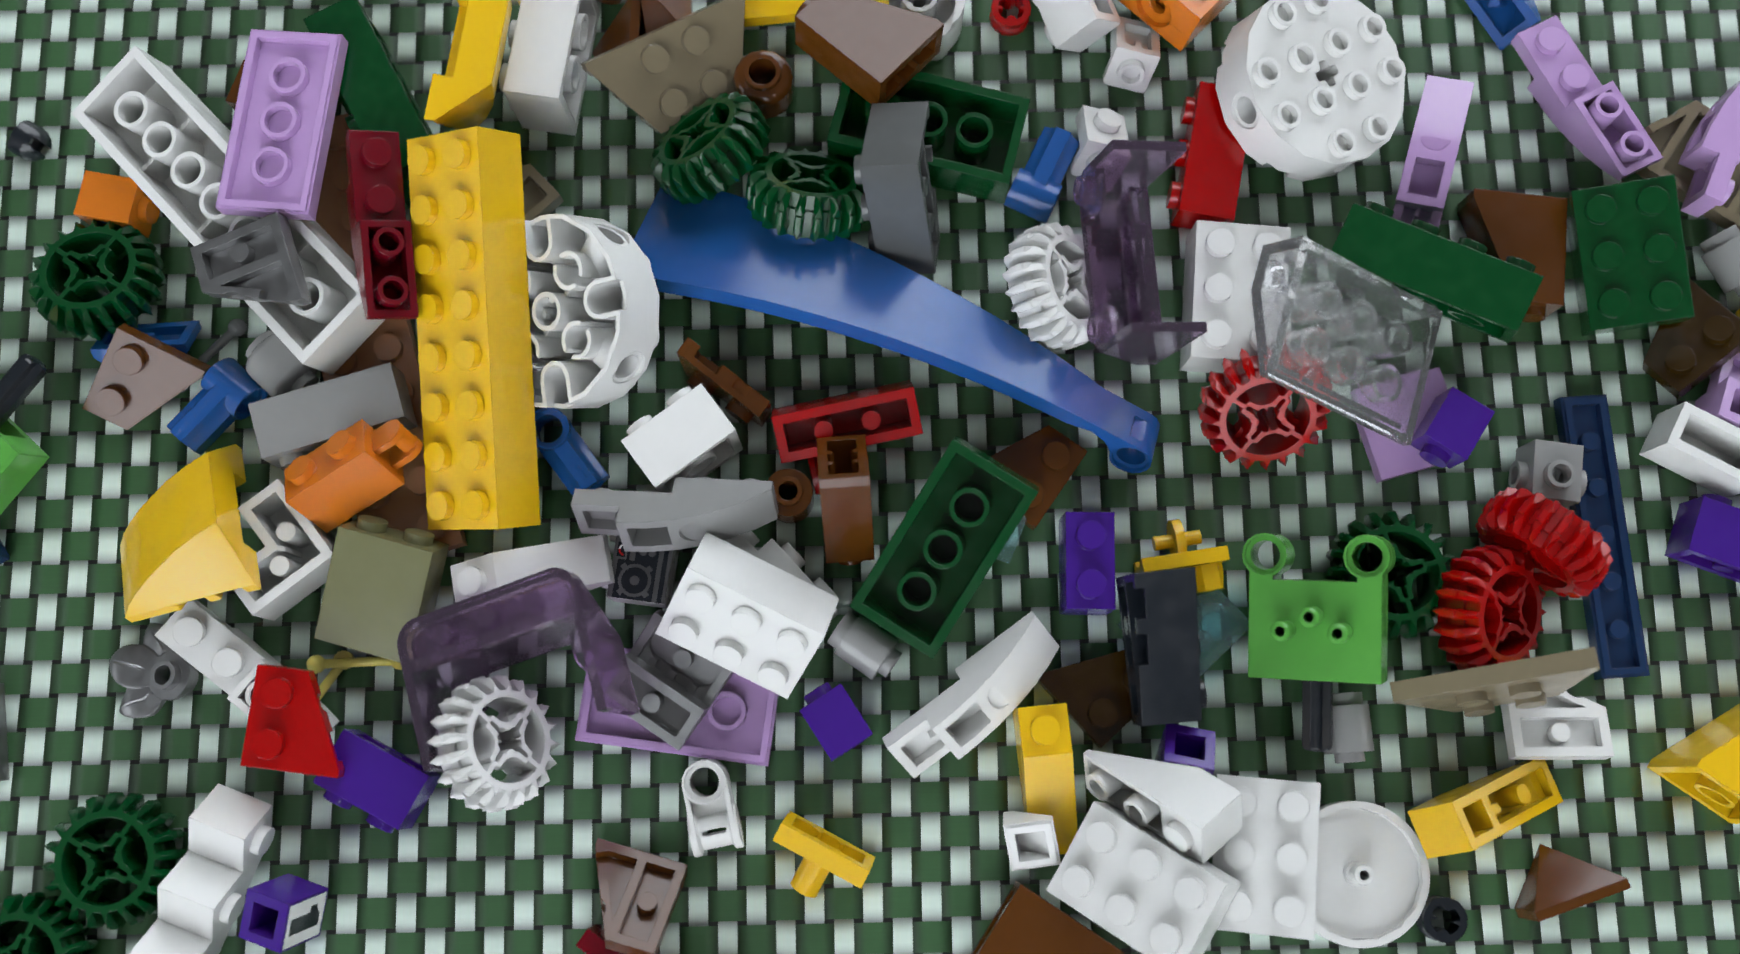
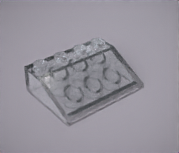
[1251,235,1443,446]

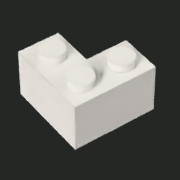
[234,479,335,621]

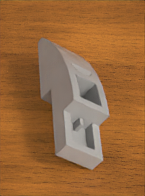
[571,476,779,552]

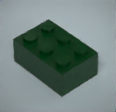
[1566,174,1695,336]

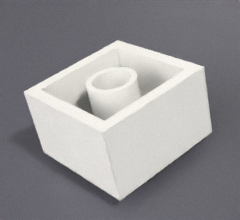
[621,384,743,493]

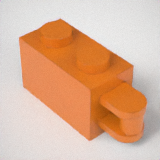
[284,419,423,533]

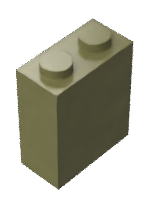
[314,515,450,665]

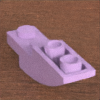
[1511,15,1663,180]
[1392,75,1475,228]
[1678,81,1740,218]

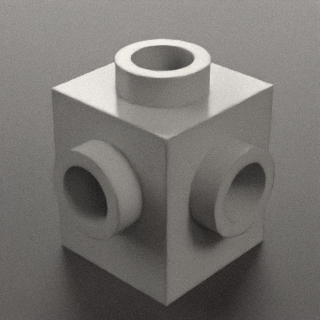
[1508,439,1587,508]

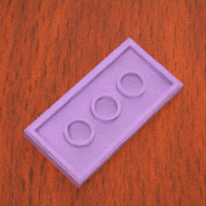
[215,29,349,221]
[575,644,779,766]

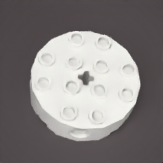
[1216,0,1406,181]
[525,214,660,409]

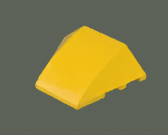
[424,0,512,130]
[120,444,261,623]

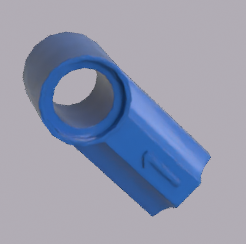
[1004,127,1079,224]
[167,357,268,455]
[535,408,610,496]

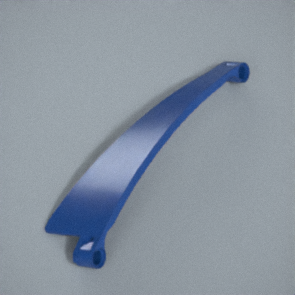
[634,187,1160,473]

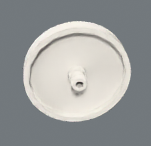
[1315,801,1430,948]

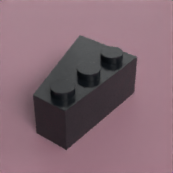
[1116,567,1207,726]

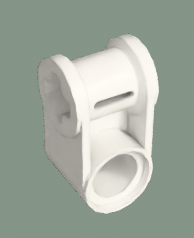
[682,758,744,858]

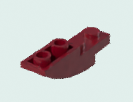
[345,130,419,319]

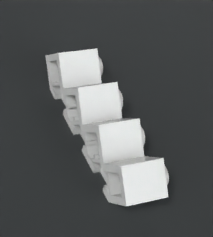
[129,783,275,954]

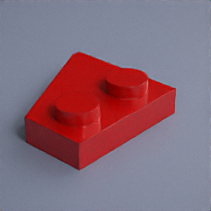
[240,664,345,778]

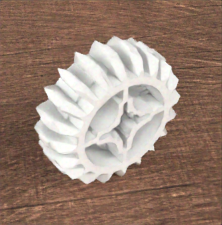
[1002,222,1107,351]
[427,675,559,813]

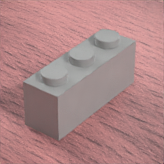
[248,362,418,470]

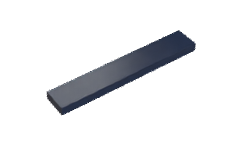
[1553,394,1650,680]

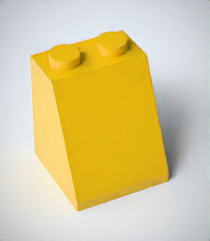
[1647,703,1740,824]

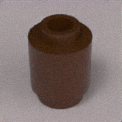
[767,468,814,523]

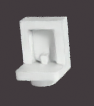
[1070,105,1130,184]

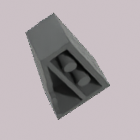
[854,101,940,274]

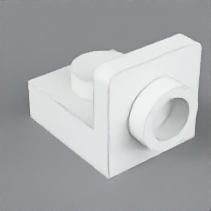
[1103,16,1160,93]

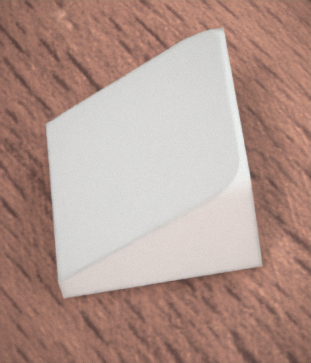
[1003,811,1061,871]

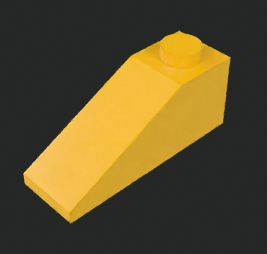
[1012,703,1078,854]
[1407,760,1563,859]

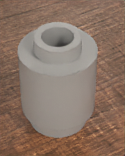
[1699,224,1740,297]
[827,611,902,680]
[1324,692,1375,763]

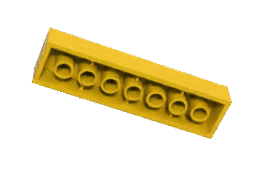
[407,126,541,530]

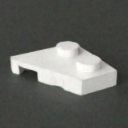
[1500,691,1614,760]

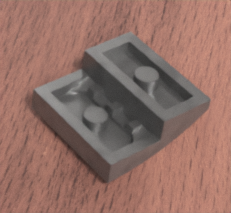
[598,610,734,751]

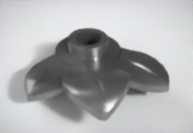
[109,623,199,718]

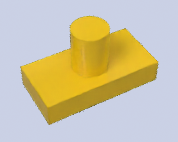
[772,810,876,898]

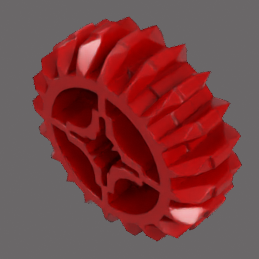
[1197,344,1331,471]
[1475,487,1613,599]
[1432,545,1546,670]

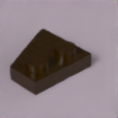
[1643,279,1740,400]

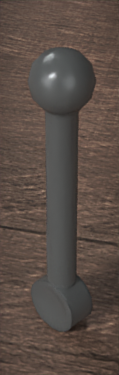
[181,318,247,393]

